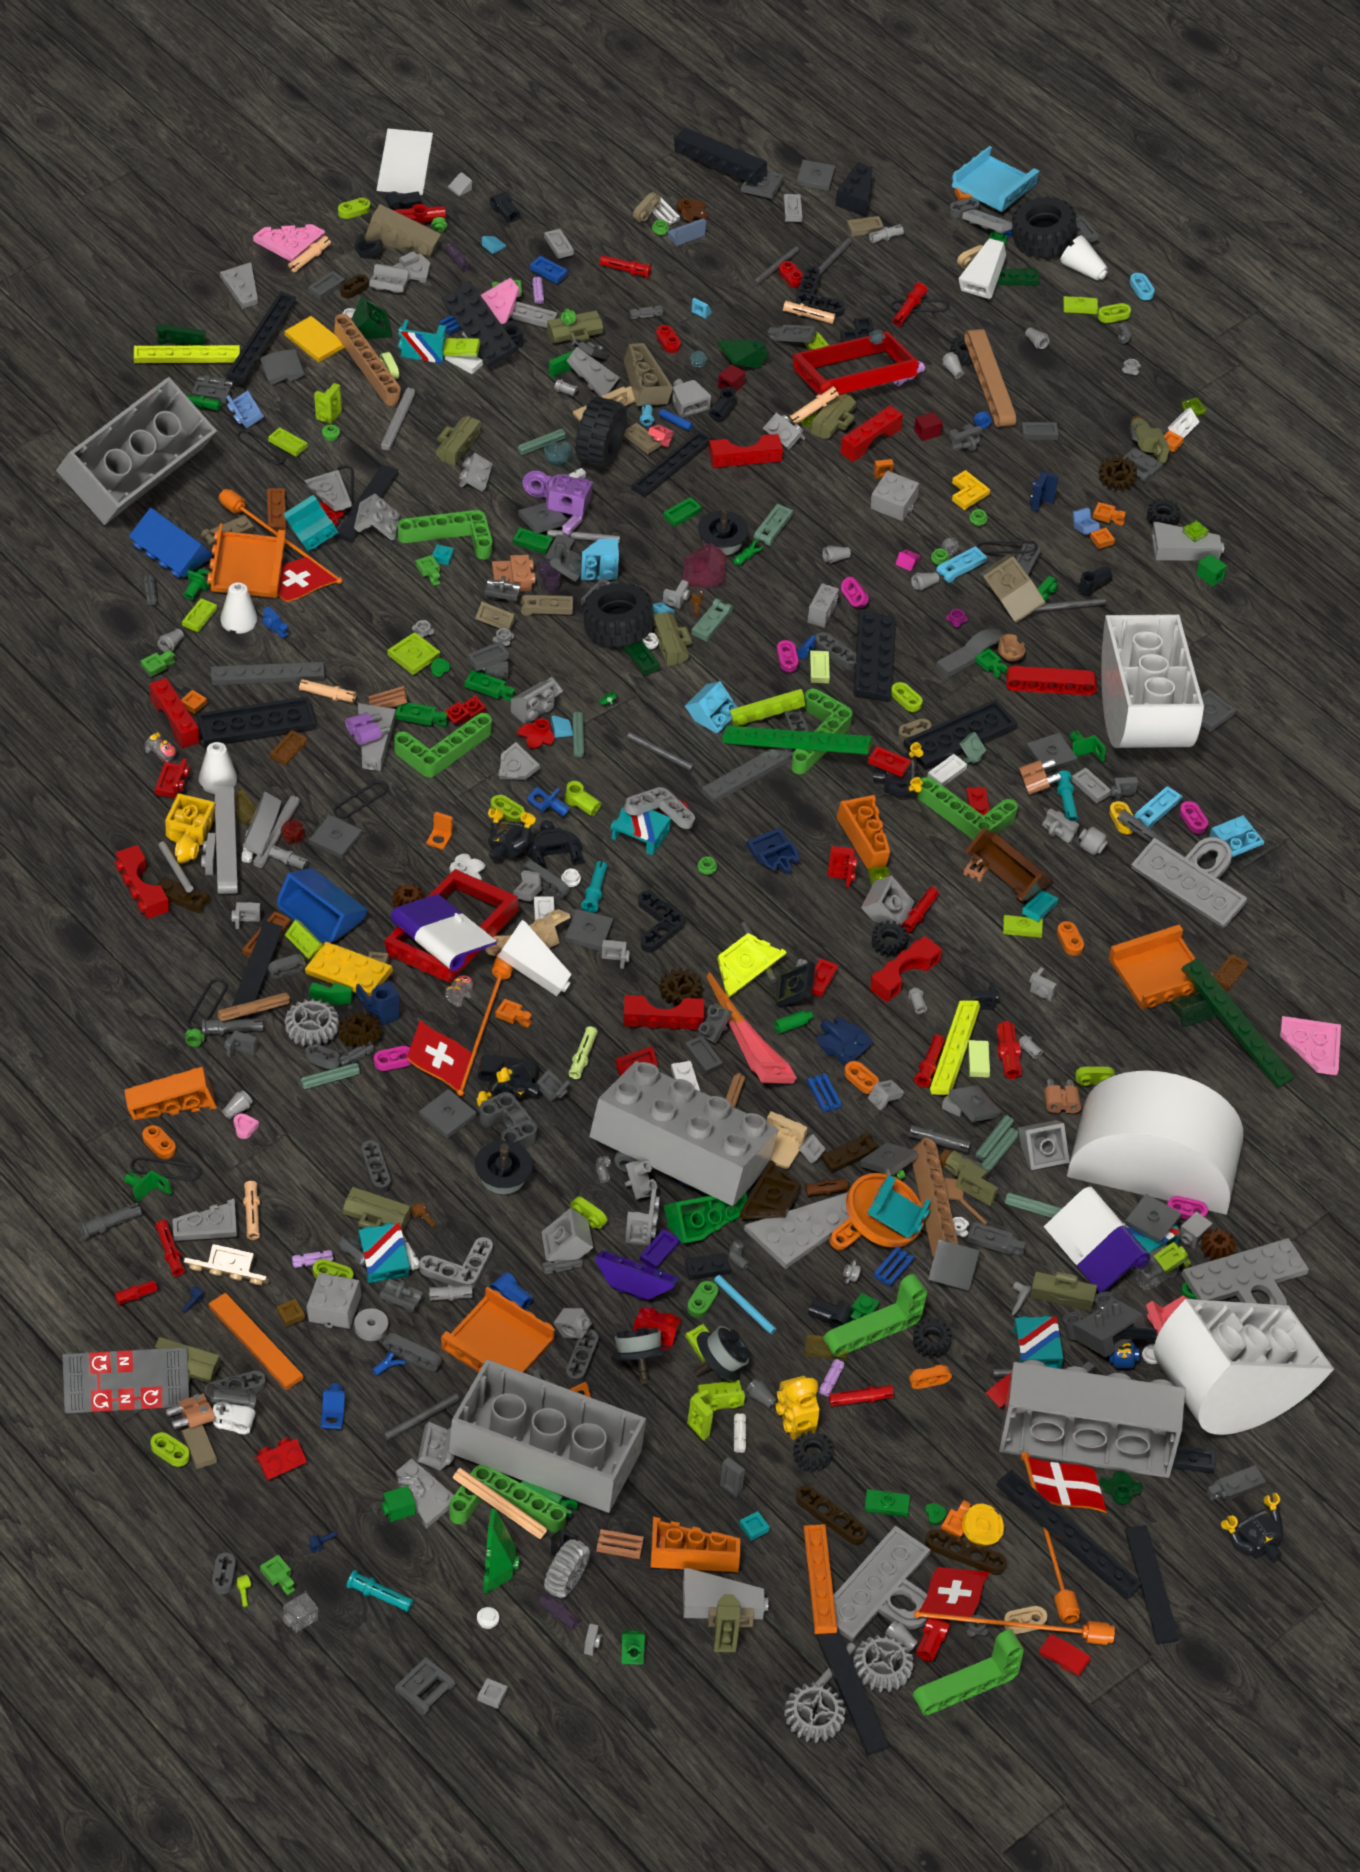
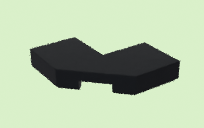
[840,317,874,342]

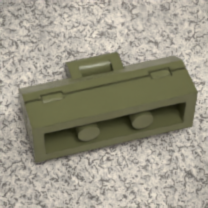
[547,310,603,343]
[811,393,856,439]
[436,416,481,466]
[652,612,692,666]
[343,1187,410,1232]
[1030,1271,1097,1311]
[154,1337,221,1383]
[713,1594,740,1652]

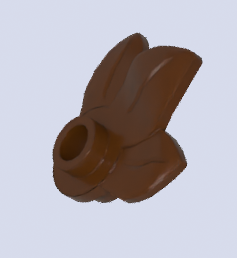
[677,198,707,223]

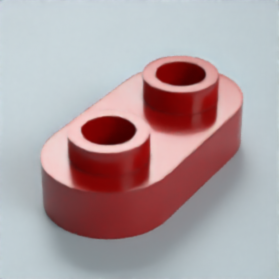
[779,261,803,288]
[656,325,681,353]

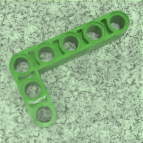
[398,510,492,560]
[791,689,852,774]
[394,713,492,777]
[917,777,1018,840]
[823,1274,927,1357]
[449,1465,567,1533]
[912,1630,1024,1715]

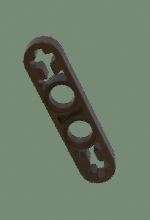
[796,1486,867,1545]
[925,1529,1007,1575]

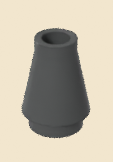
[746,1378,778,1409]

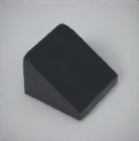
[551,1530,578,1556]

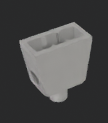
[672,379,711,418]

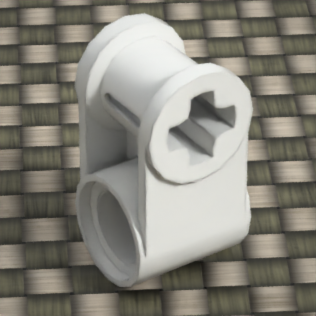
[213,1401,255,1434]

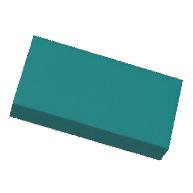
[1022,890,1058,922]

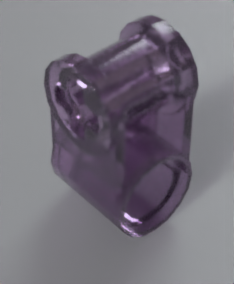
[537,560,560,592]

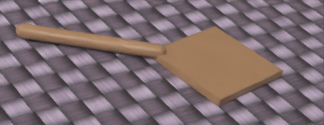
[944,1178,987,1225]

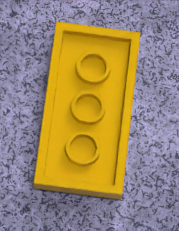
[305,942,393,996]

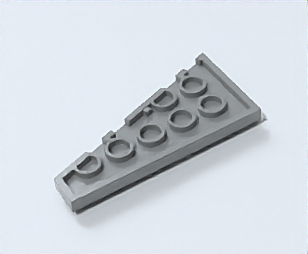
[744,1192,849,1269]

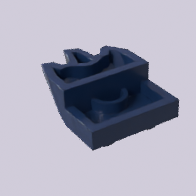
[746,828,800,874]
[817,1017,873,1066]

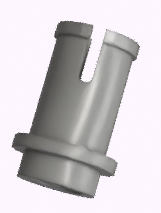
[554,379,578,397]
[908,988,927,1014]
[1019,1035,1043,1060]

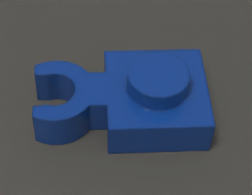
[262,606,288,638]

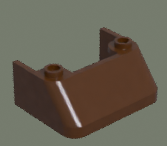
[964,827,1053,902]

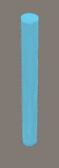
[714,1275,776,1335]

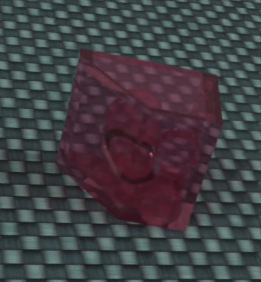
[682,543,726,588]

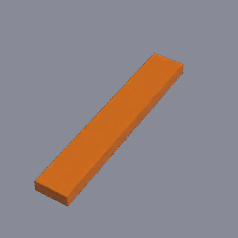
[209,1293,303,1390]
[804,1524,837,1634]

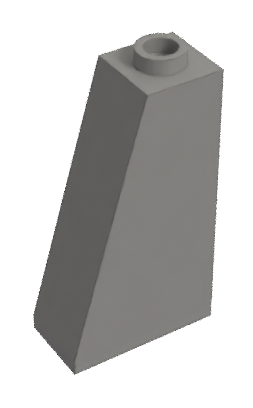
[1151,522,1224,561]
[358,703,396,771]
[683,1568,768,1619]

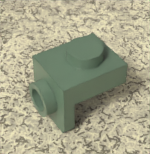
[959,732,987,763]

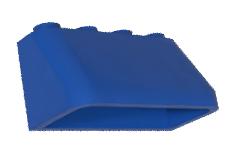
[129,507,213,578]
[277,868,368,943]

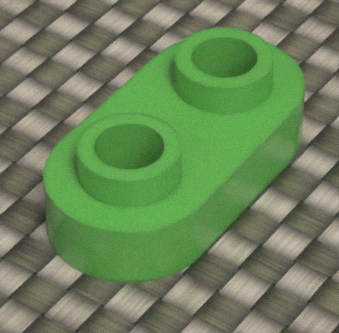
[687,1281,718,1318]

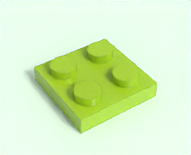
[388,632,440,675]

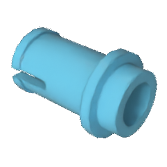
[640,405,654,426]

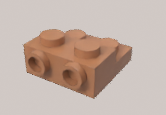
[492,555,535,592]

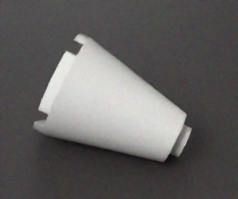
[1060,235,1108,280]
[221,583,258,634]
[199,742,237,794]

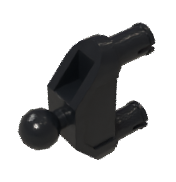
[526,820,584,868]

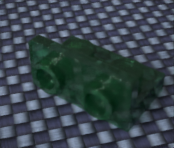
[1170,992,1217,1027]

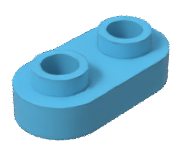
[1130,273,1155,300]

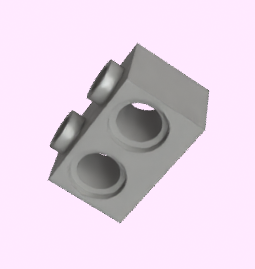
[807,583,839,628]

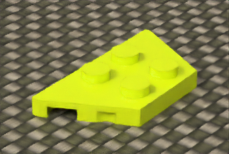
[717,933,787,998]

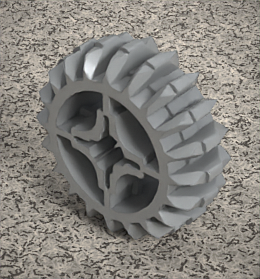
[285,998,339,1047]
[544,1539,590,1598]
[853,1634,914,1693]
[784,1682,845,1743]

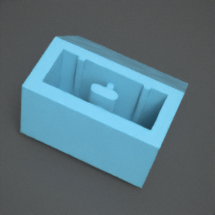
[581,539,619,580]
[685,681,738,733]
[1209,815,1264,857]

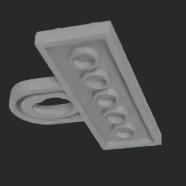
[1131,837,1247,929]
[1181,1238,1309,1305]
[833,1526,931,1642]

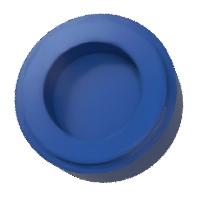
[973,411,992,429]

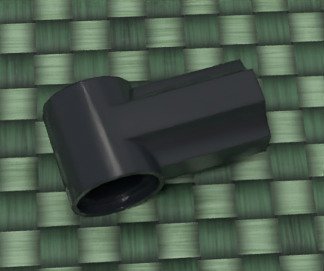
[385,191,421,210]
[490,192,520,223]
[709,387,736,422]
[1078,566,1113,595]
[808,1297,853,1329]

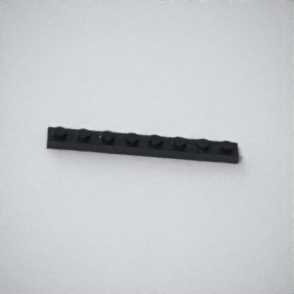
[226,292,296,384]
[996,1469,1142,1599]

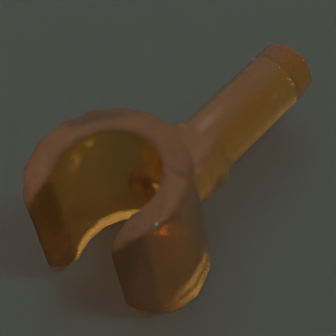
[691,591,702,615]
[411,1203,436,1228]

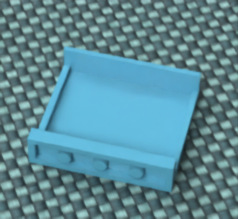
[952,146,1039,212]

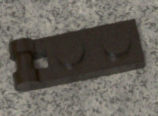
[156,877,211,913]
[821,1132,880,1173]

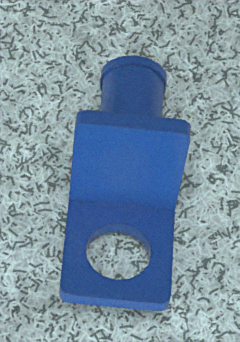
[526,787,570,817]
[320,1383,345,1429]

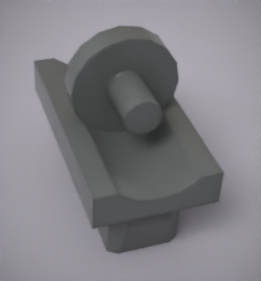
[949,423,982,451]
[484,576,520,604]
[698,1003,732,1044]
[380,1279,423,1313]

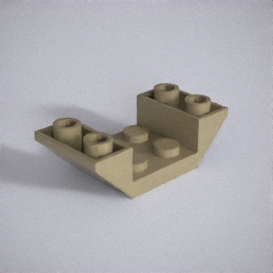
[979,554,1046,623]

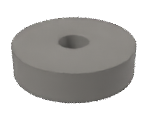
[354,1308,388,1341]

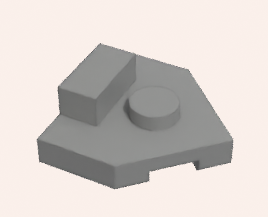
[394,251,430,283]
[499,742,540,779]

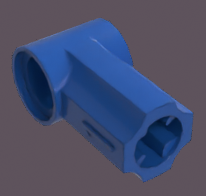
[490,1272,533,1310]

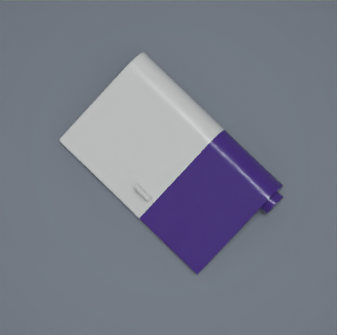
[391,894,497,971]
[1044,1187,1150,1293]

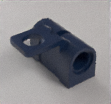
[356,981,399,1026]

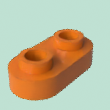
[1057,921,1084,956]
[844,1061,879,1094]
[142,1125,176,1159]
[829,1218,862,1250]
[909,1365,952,1389]

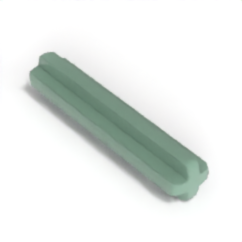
[518,429,566,455]
[573,712,584,758]
[301,1063,360,1089]
[975,1115,1014,1161]
[981,1128,1019,1173]
[1005,1193,1063,1218]

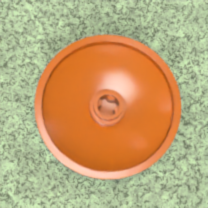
[846,1173,924,1247]

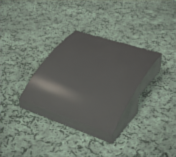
[260,349,305,385]
[928,1239,980,1291]

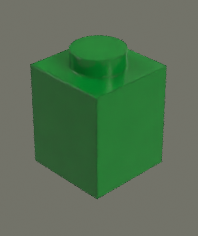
[1196,554,1227,587]
[381,1486,415,1522]

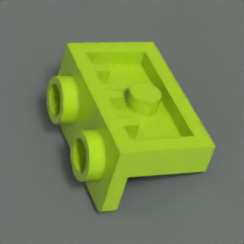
[314,383,342,424]
[697,1380,745,1411]
[687,1389,713,1440]

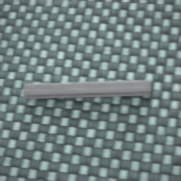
[381,387,415,451]
[253,796,300,868]

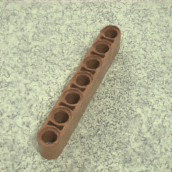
[334,314,401,406]
[964,329,1016,427]
[912,1138,958,1257]

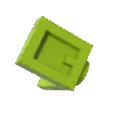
[1154,1242,1191,1274]

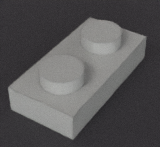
[783,194,802,222]
[544,229,574,259]
[1071,768,1111,804]
[201,833,216,875]

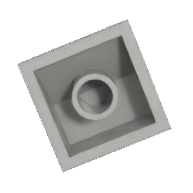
[861,875,914,925]
[1018,1120,1070,1170]
[541,1208,593,1262]

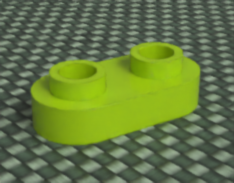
[338,198,370,219]
[1098,303,1131,323]
[891,682,923,712]
[491,795,525,823]
[1075,1067,1115,1086]
[570,1196,607,1229]
[313,1259,353,1279]
[151,1432,189,1467]

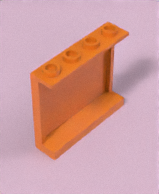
[208,523,286,598]
[1109,924,1213,1010]
[441,1287,555,1373]

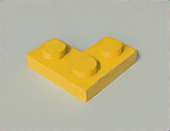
[952,470,990,510]

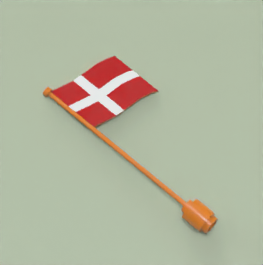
[1020,1452,1107,1624]

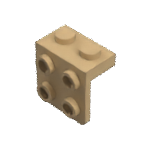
[767,1111,807,1169]

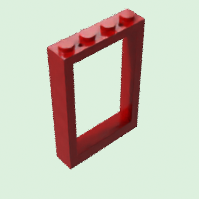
[793,331,919,395]
[384,869,519,983]

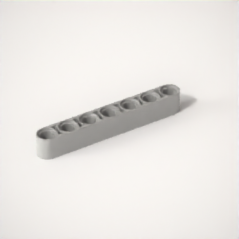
[214,785,238,894]

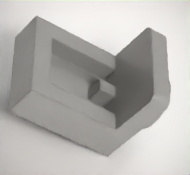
[663,580,690,609]
[513,870,542,901]
[232,902,260,929]
[602,940,630,969]
[1029,967,1057,1001]

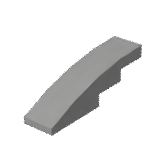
[242,792,281,855]

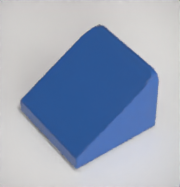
[796,635,816,660]

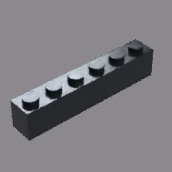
[674,128,767,185]

